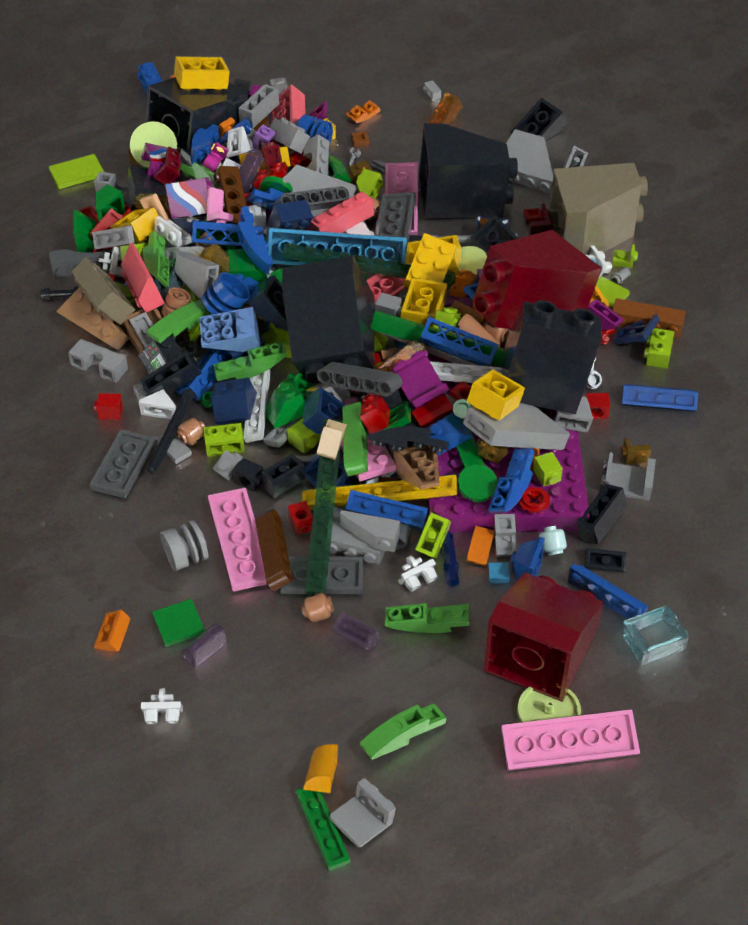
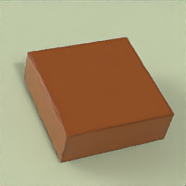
[351,131,369,147]

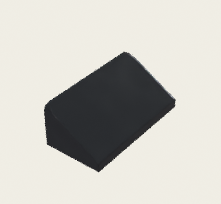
[584,548,627,572]

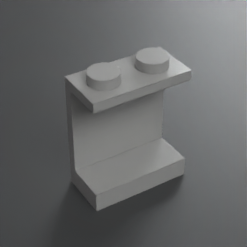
[601,452,656,501]

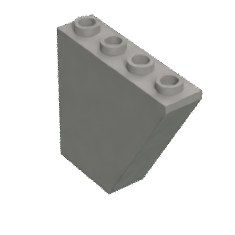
[506,129,553,194]
[282,165,358,217]
[463,403,570,450]

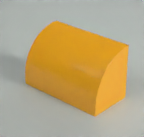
[303,744,338,793]

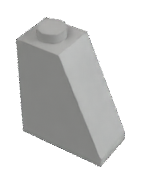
[174,253,219,299]

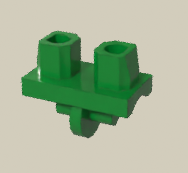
[280,373,316,399]

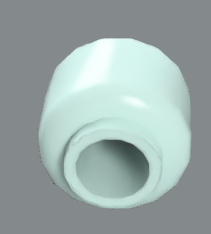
[539,526,567,556]

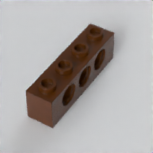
[213,166,246,225]

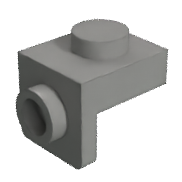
[213,450,243,480]

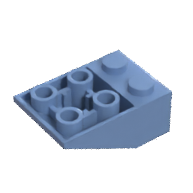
[200,307,260,352]

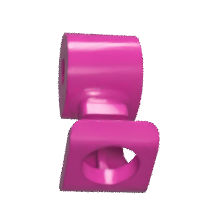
[202,142,229,173]

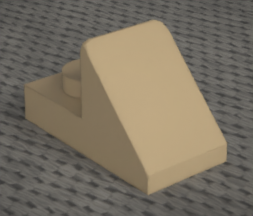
[317,419,347,460]

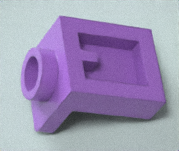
[253,125,276,149]

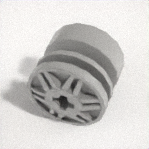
[160,520,208,571]

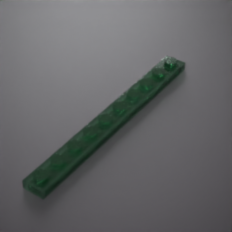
[282,243,456,286]
[305,418,343,595]

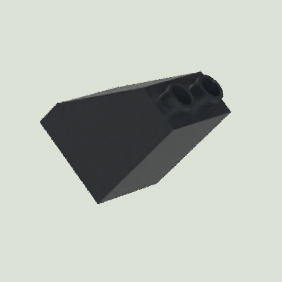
[146,78,248,153]
[419,123,518,218]
[282,256,375,383]
[502,300,602,414]

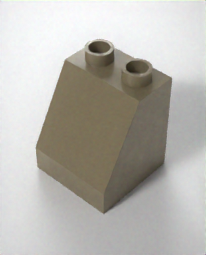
[550,163,648,255]

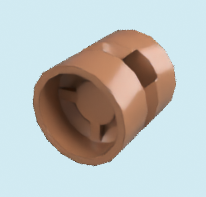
[161,287,191,317]

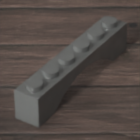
[49,236,149,278]

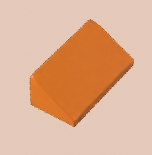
[94,610,130,652]

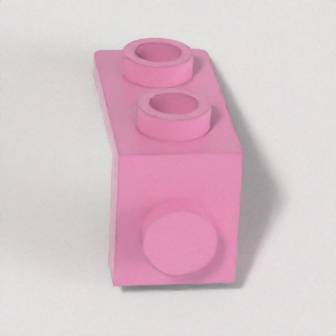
[207,187,233,224]

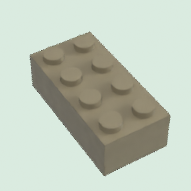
[71,257,135,325]

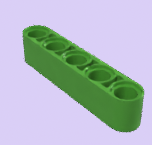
[342,401,368,477]

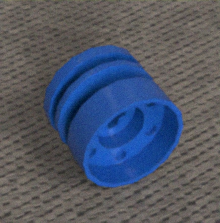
[297,114,333,145]
[202,272,250,314]

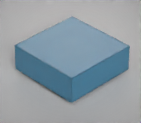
[488,562,510,583]

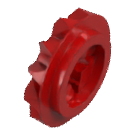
[518,487,550,514]

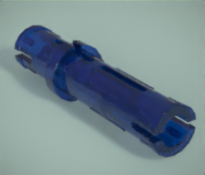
[442,532,460,587]

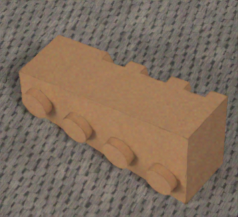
[56,286,130,350]

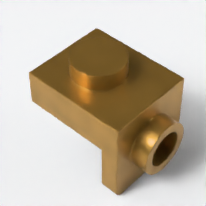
[348,160,372,187]
[620,438,651,464]

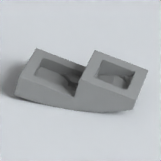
[494,514,516,558]

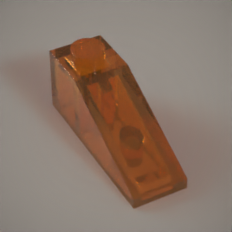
[422,92,463,131]
[375,340,426,372]

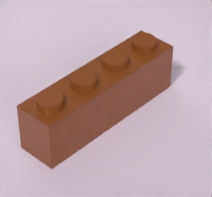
[613,298,686,338]

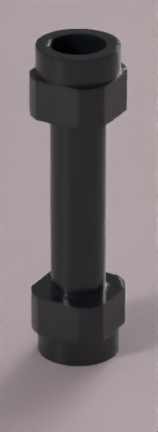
[40,286,79,300]

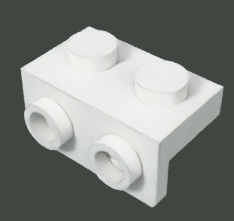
[154,216,192,247]

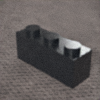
[140,351,202,396]
[577,484,627,545]

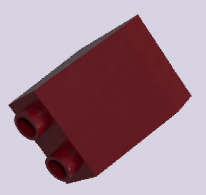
[471,230,602,329]
[483,572,604,702]

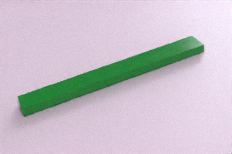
[371,311,504,367]

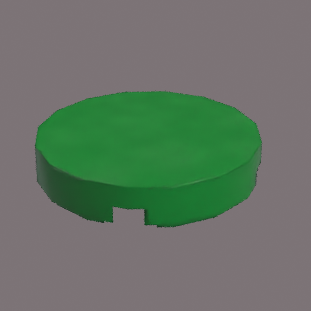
[259,176,293,193]
[457,464,498,503]

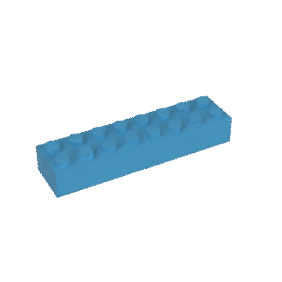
[266,228,407,273]

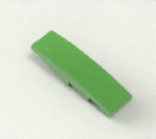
[146,299,210,343]

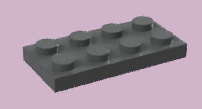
[375,192,416,244]
[89,429,156,498]
[280,556,363,594]

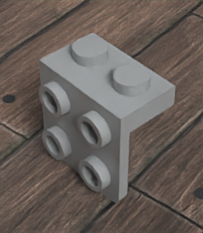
[330,778,396,847]

